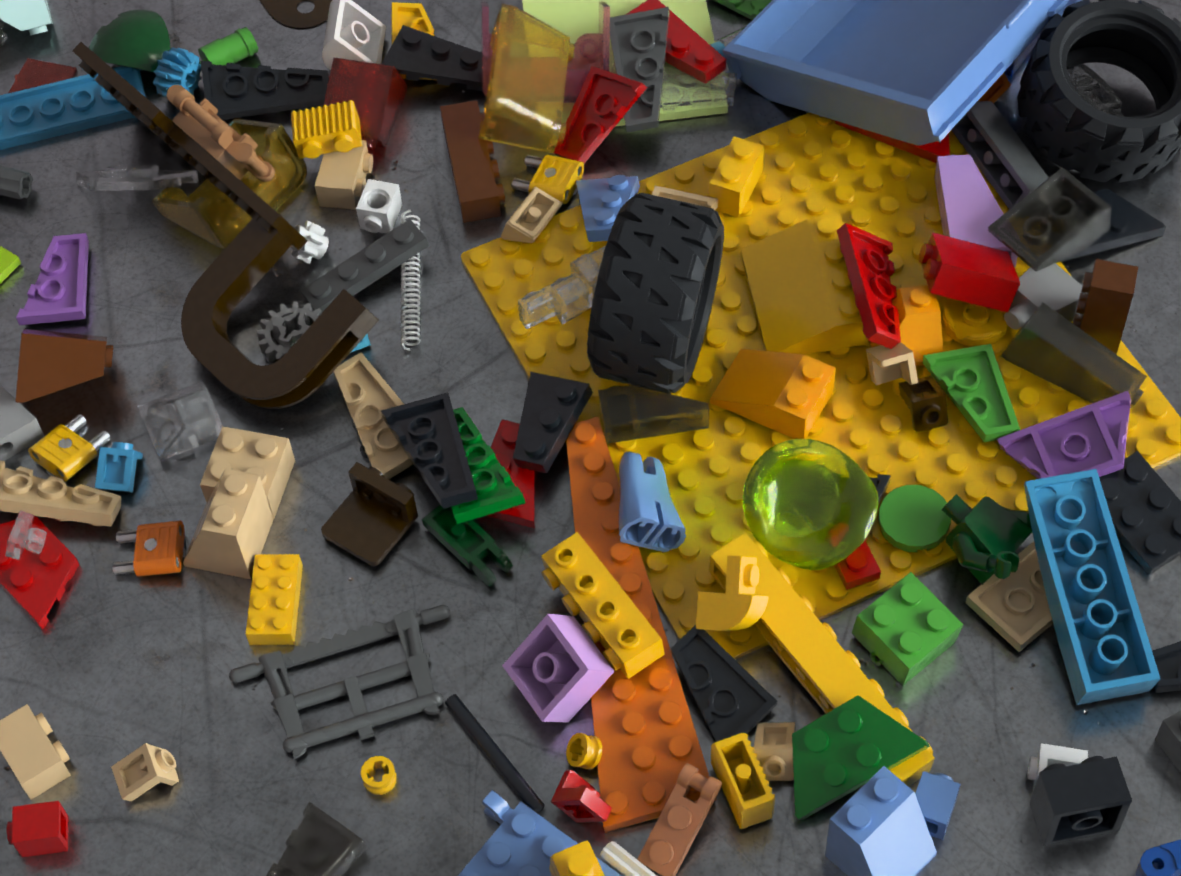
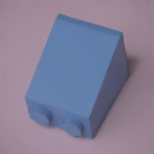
[825,766,937,876]

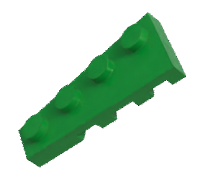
[451,407,526,524]

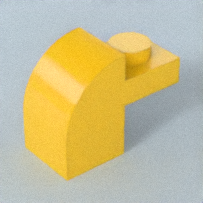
[696,555,769,631]

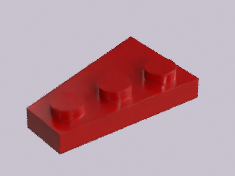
[552,66,647,164]
[486,419,535,529]

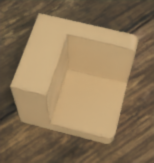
[866,342,918,385]

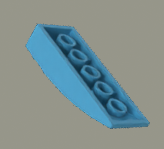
[1024,469,1160,705]

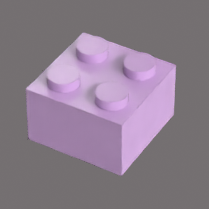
[502,614,615,723]

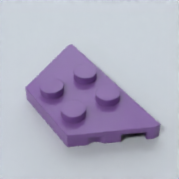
[997,391,1131,479]

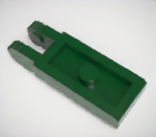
[422,505,513,586]

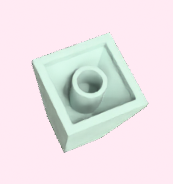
[0,0,53,36]

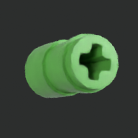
[198,27,258,65]

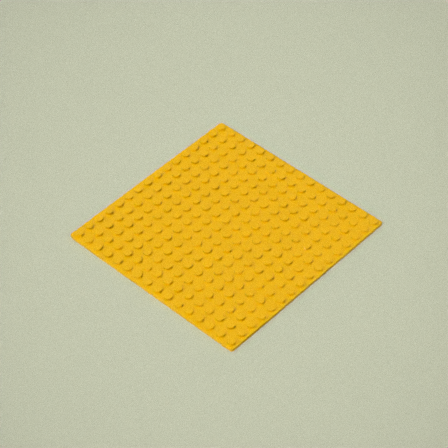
[461,113,1181,660]

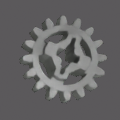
[257,301,322,363]

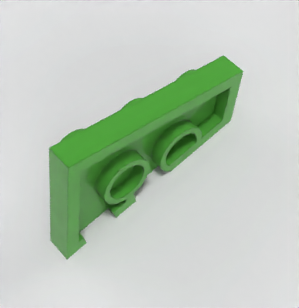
[922,344,1020,442]

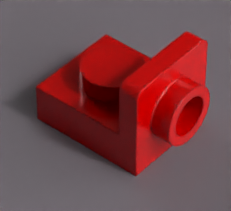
[829,526,881,590]
[551,770,612,823]

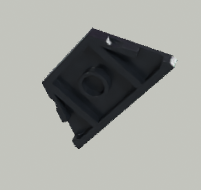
[1047,188,1166,263]

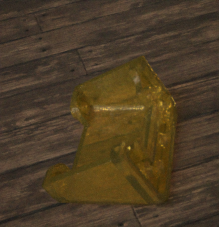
[478,3,575,153]
[152,119,307,250]

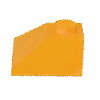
[869,285,943,366]

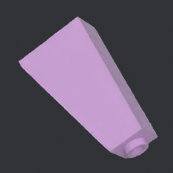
[934,155,1020,267]

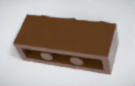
[1071,259,1138,356]

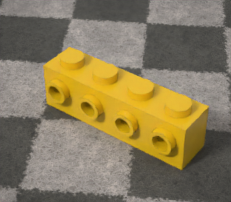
[541,532,665,679]

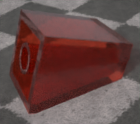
[323,57,408,150]

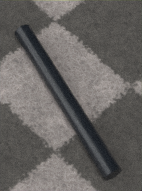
[445,694,545,813]

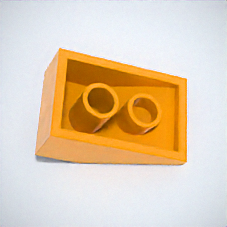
[710,349,836,443]

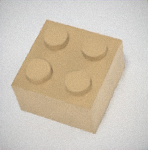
[200,426,295,519]

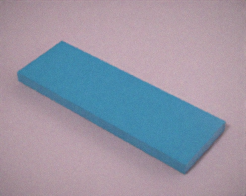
[0,66,146,150]

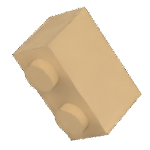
[315,140,373,210]
[0,704,71,800]

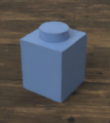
[915,771,961,840]

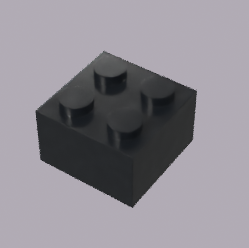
[1030,756,1132,846]

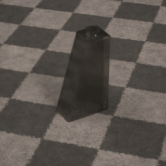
[1001,302,1147,408]

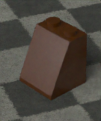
[16,329,113,403]

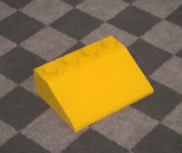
[741,214,868,355]

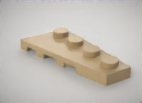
[333,352,413,480]
[0,460,121,527]

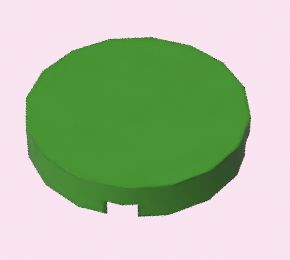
[878,485,951,552]

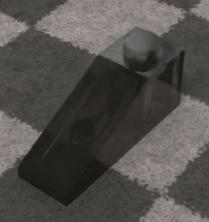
[598,385,709,444]

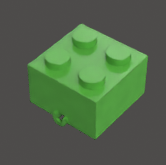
[852,572,963,686]

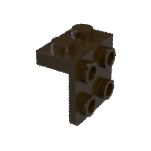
[321,462,418,566]

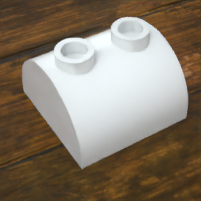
[322,0,386,79]

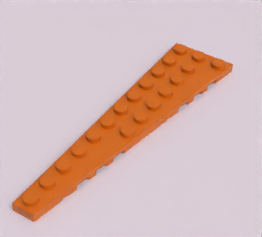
[566,417,716,833]

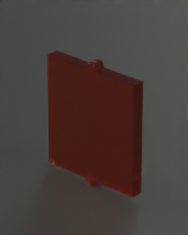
[8,58,77,93]

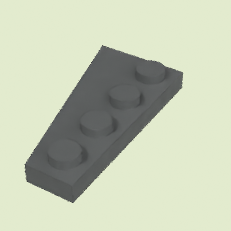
[607,7,670,133]

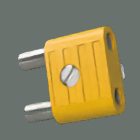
[511,155,584,204]
[28,414,111,482]

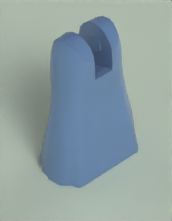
[619,452,686,552]

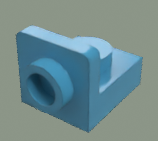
[95,442,143,493]

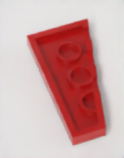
[836,223,901,349]

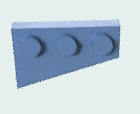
[576,175,640,242]

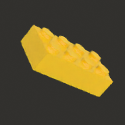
[245,554,303,645]

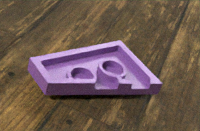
[16,233,89,325]

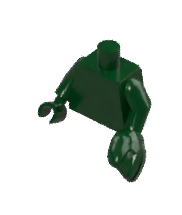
[941,494,1032,585]

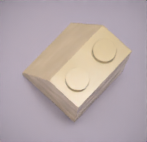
[183,469,274,580]

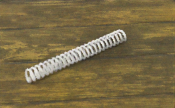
[400,210,421,351]

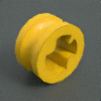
[566,733,602,770]
[361,756,397,795]

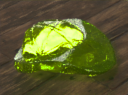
[743,438,878,570]

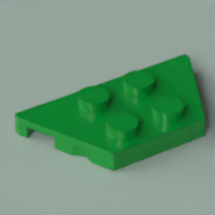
[792,695,930,821]

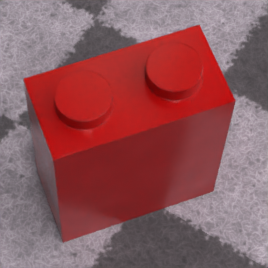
[919,232,1020,313]

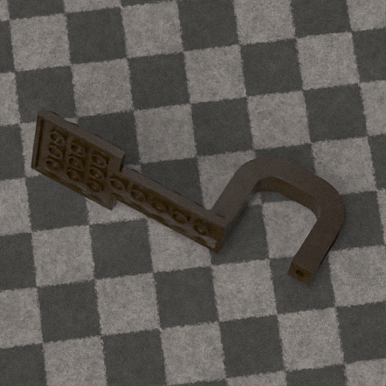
[73,42,379,409]

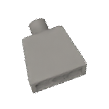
[1004,254,1087,335]
[0,385,44,461]

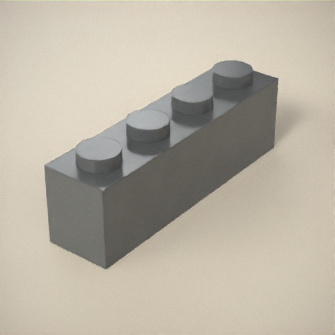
[952,101,1059,215]

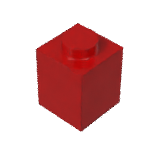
[6,801,68,857]

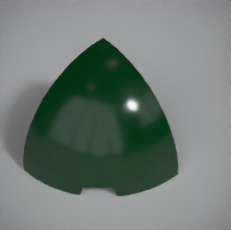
[89,10,170,72]

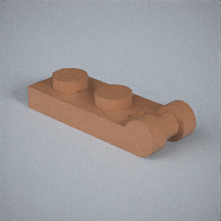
[637,763,722,876]

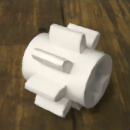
[290,220,329,264]

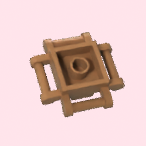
[166,85,275,182]

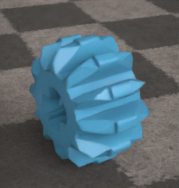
[153,47,202,98]

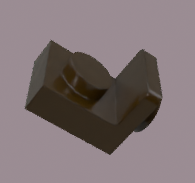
[899,375,948,432]

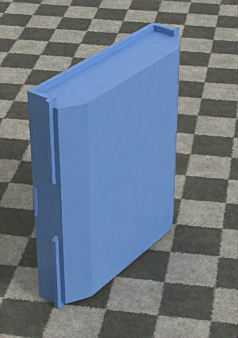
[723,0,1070,146]

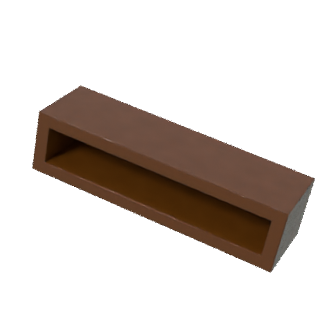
[440,100,505,223]

